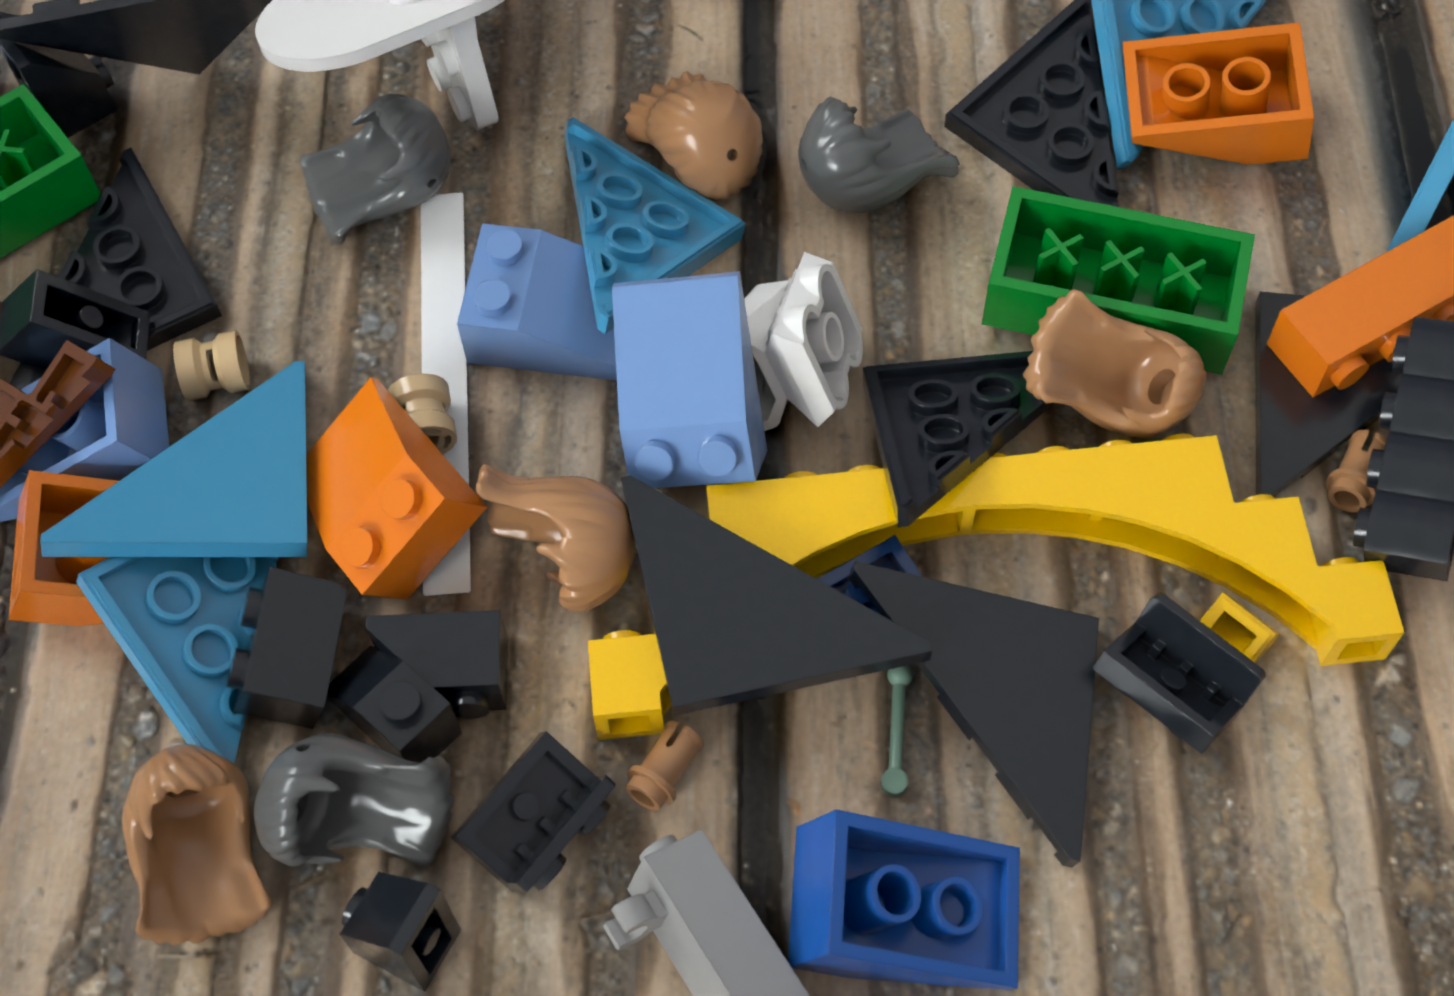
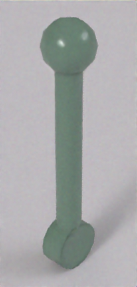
[880,665,913,798]

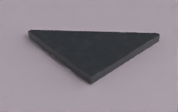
[0,0,272,75]
[944,0,1119,207]
[10,148,222,390]
[1255,291,1402,497]
[863,351,1055,527]
[621,476,932,716]
[849,561,1099,868]

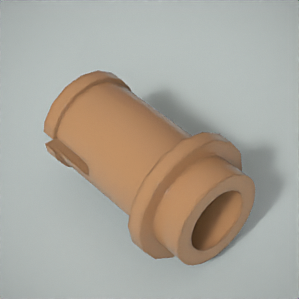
[1326,430,1387,512]
[625,720,704,811]

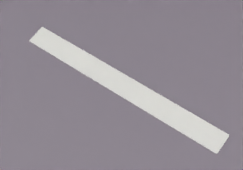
[421,192,471,596]

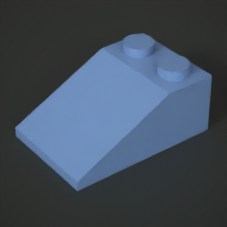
[457,223,617,381]
[612,271,767,488]
[0,338,169,522]

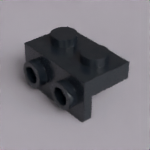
[1092,592,1266,754]
[450,731,616,892]

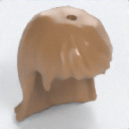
[625,71,763,201]
[1023,289,1207,439]
[476,464,636,613]
[122,744,273,946]

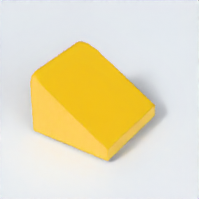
[1200,592,1281,663]

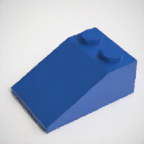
[788,809,1020,990]

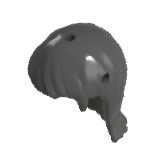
[300,93,451,245]
[798,97,960,213]
[254,733,455,866]

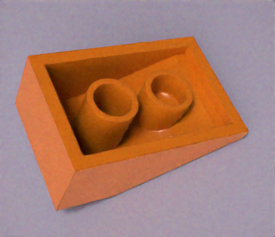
[1122,22,1314,165]
[306,377,487,600]
[9,470,119,626]

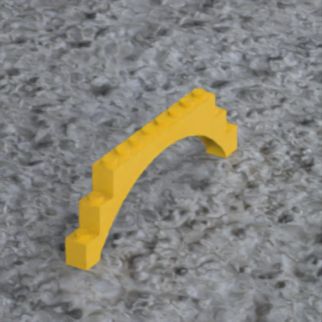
[588,433,1404,740]

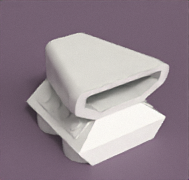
[744,252,863,431]

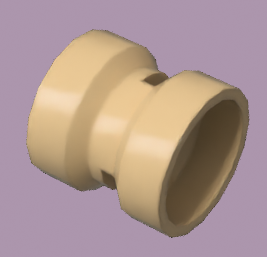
[173,330,250,401]
[388,373,457,454]

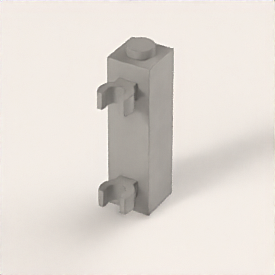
[603,829,809,996]

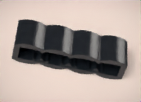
[1353,317,1454,582]

